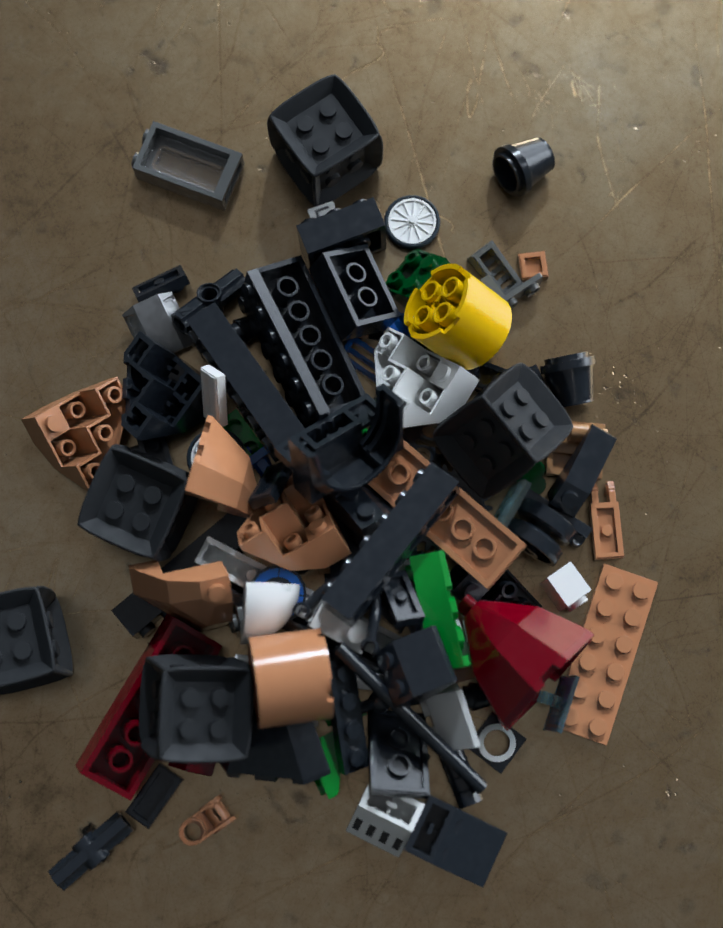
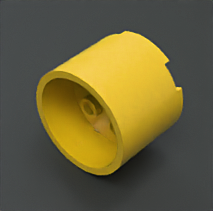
[404,263,512,370]

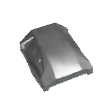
[122,292,194,353]

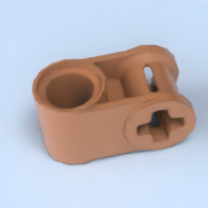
[179,794,237,846]

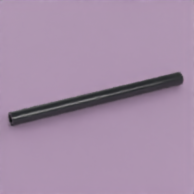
[332,641,488,794]

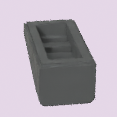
[467,241,523,295]

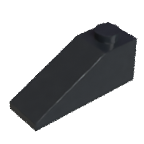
[547,424,617,517]

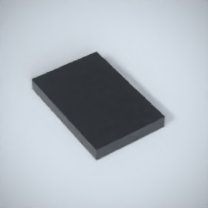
[367,710,430,799]

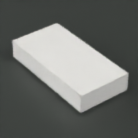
[200,365,228,427]

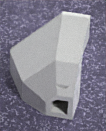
[374,327,479,428]

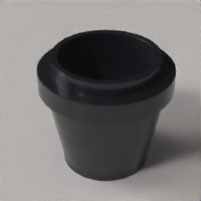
[492,137,555,197]
[540,351,596,407]

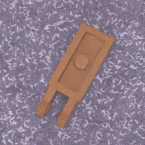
[589,481,624,561]

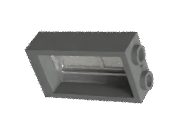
[131,121,245,211]

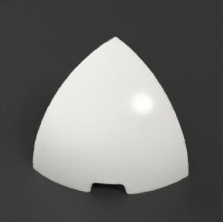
[240,582,300,645]

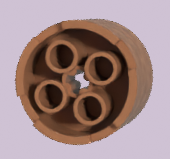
[247,628,334,729]

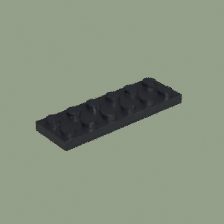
[238,268,330,429]

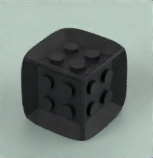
[267,74,383,207]
[432,363,573,499]
[77,444,198,561]
[0,586,73,695]
[139,654,254,763]

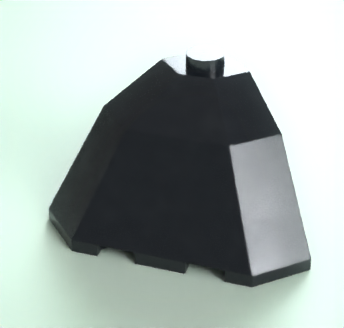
[121,331,206,441]
[219,704,331,785]

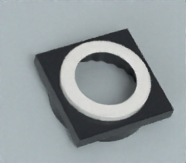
[469,712,527,774]

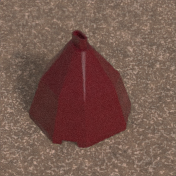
[457,594,594,731]

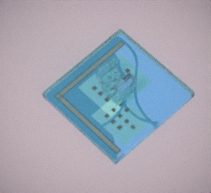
[536,675,580,734]

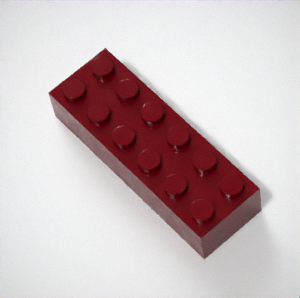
[75,614,223,801]

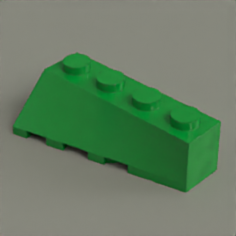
[404,550,470,670]

